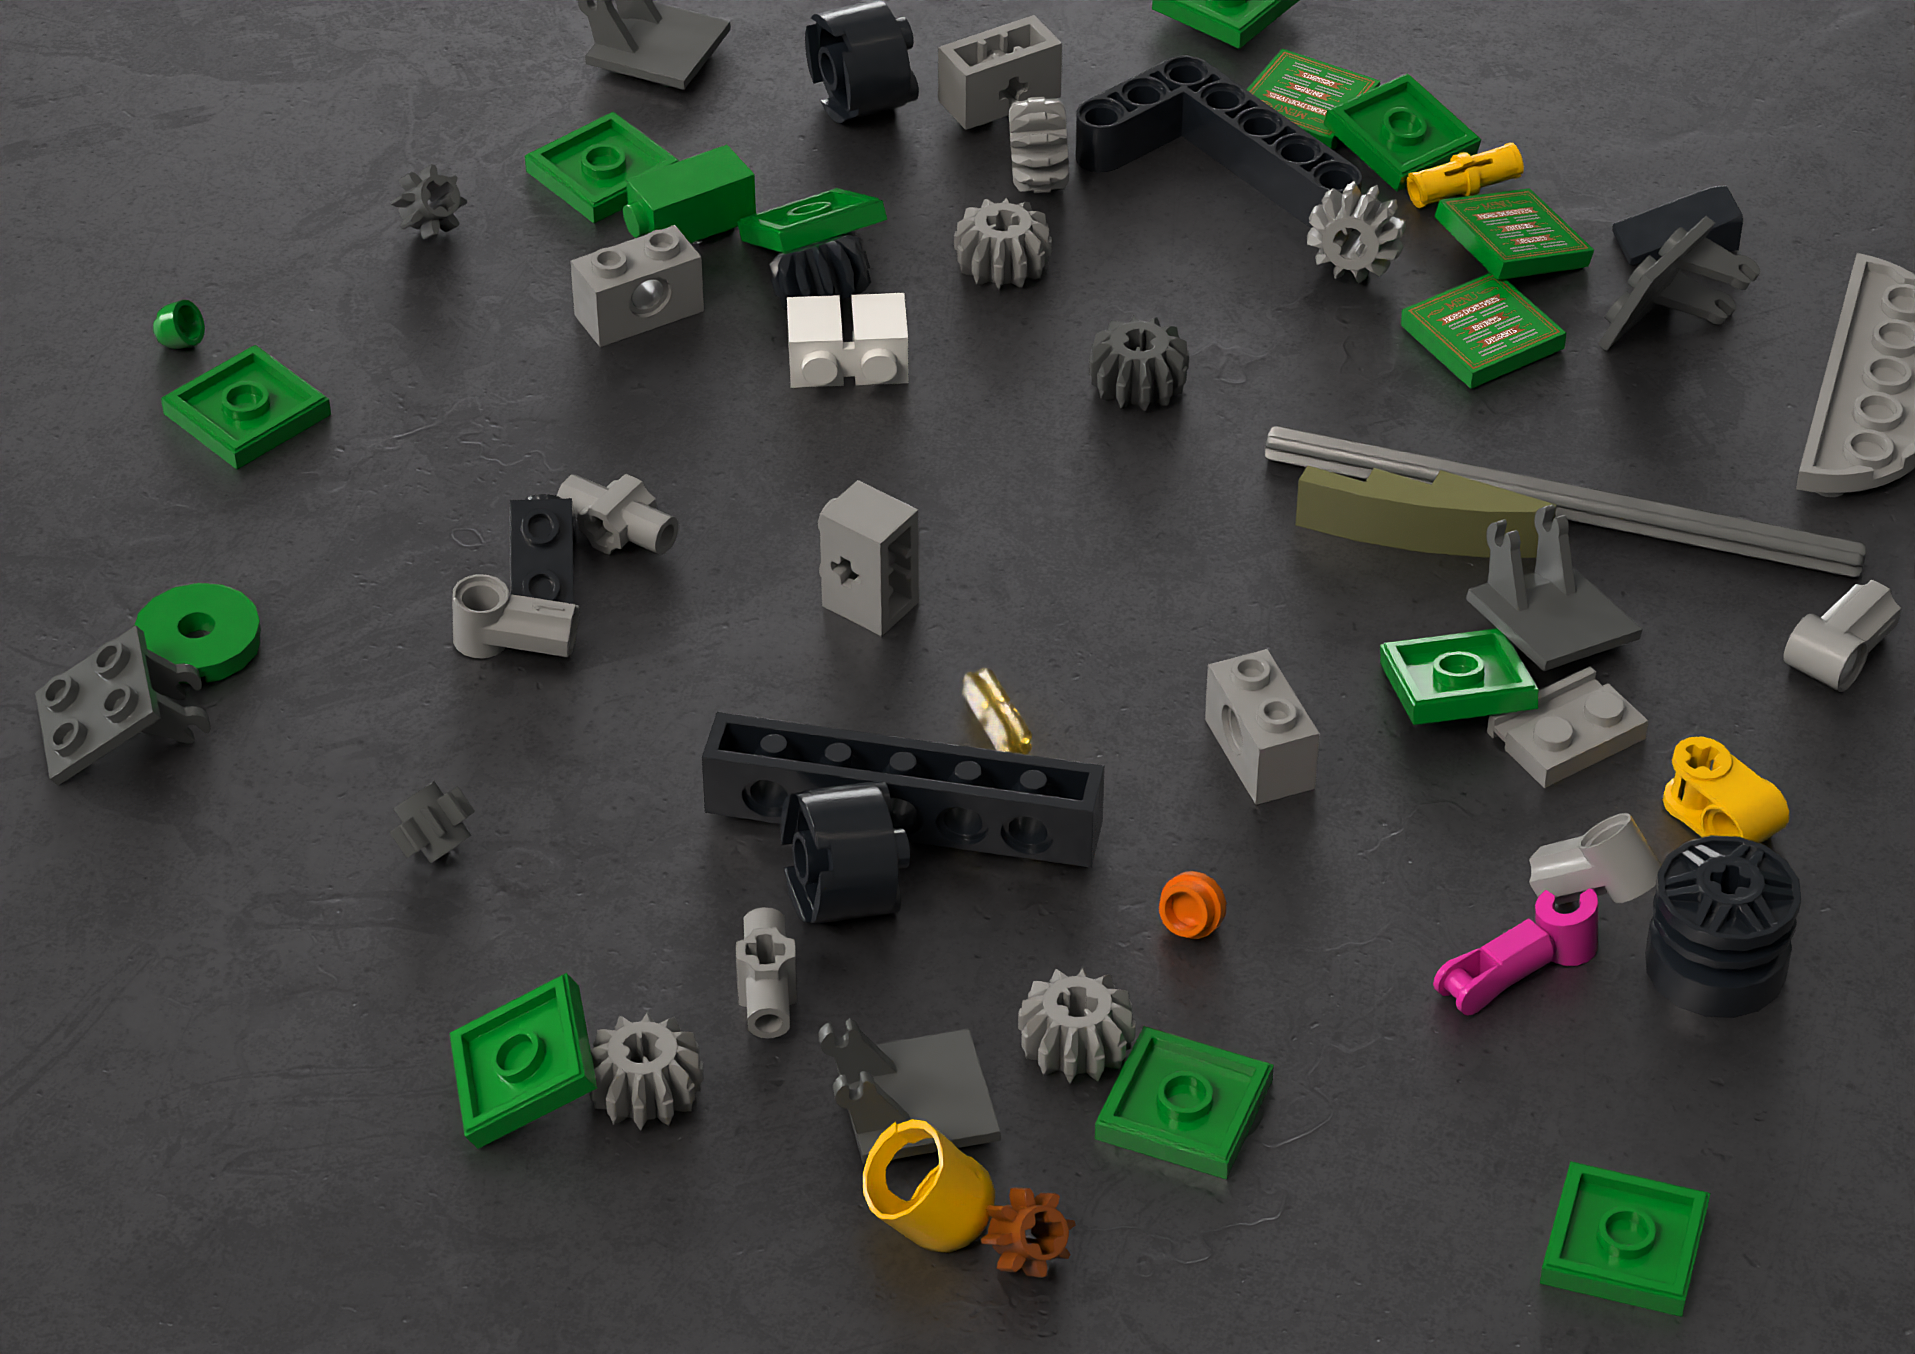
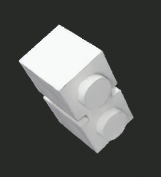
[787,293,908,388]

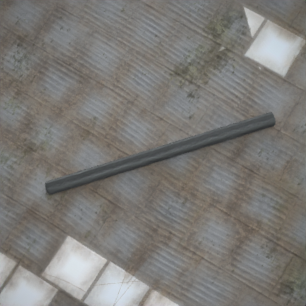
[1265,426,1866,578]

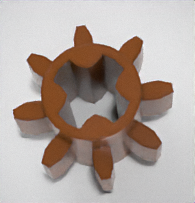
[981,1187,1076,1277]

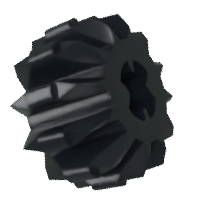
[769,235,872,310]

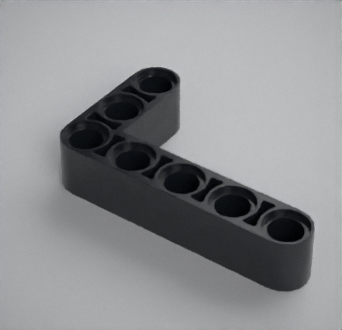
[1075,55,1362,232]

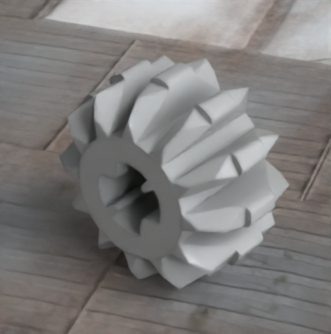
[1009,97,1070,194]
[1307,181,1406,284]
[954,197,1052,290]
[1018,966,1136,1084]
[589,1011,704,1131]

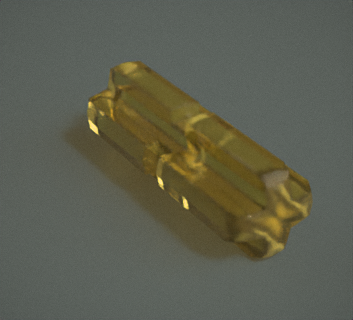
[962,667,1032,755]

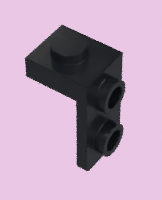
[510,494,577,604]

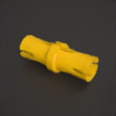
[1406,142,1524,208]

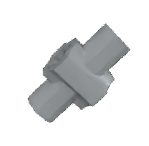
[557,474,679,555]
[736,907,797,1038]

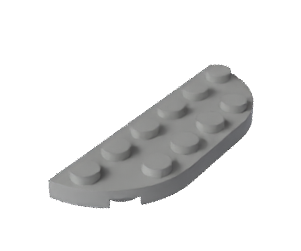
[1796,253,1915,497]

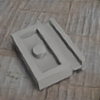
[1487,667,1648,788]

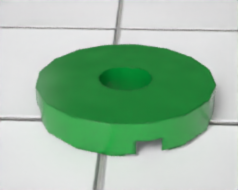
[134,583,261,684]

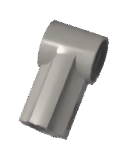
[452,574,579,659]
[1783,580,1901,692]
[1529,813,1662,905]

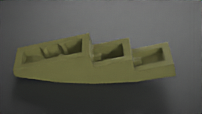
[1295,465,1556,558]

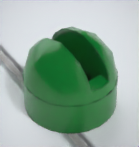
[153,300,205,349]

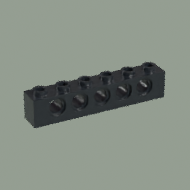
[702,712,1105,868]

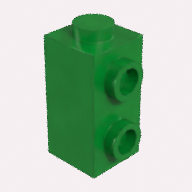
[623,144,756,243]

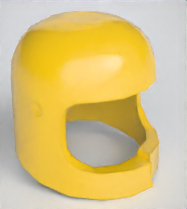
[863,1119,995,1253]

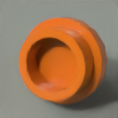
[1159,871,1227,939]

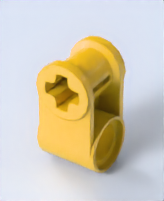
[1662,736,1789,844]

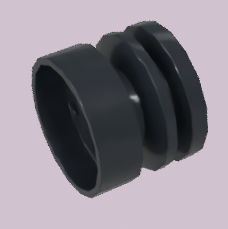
[1645,835,1801,1018]

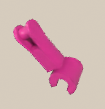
[1433,889,1598,1015]

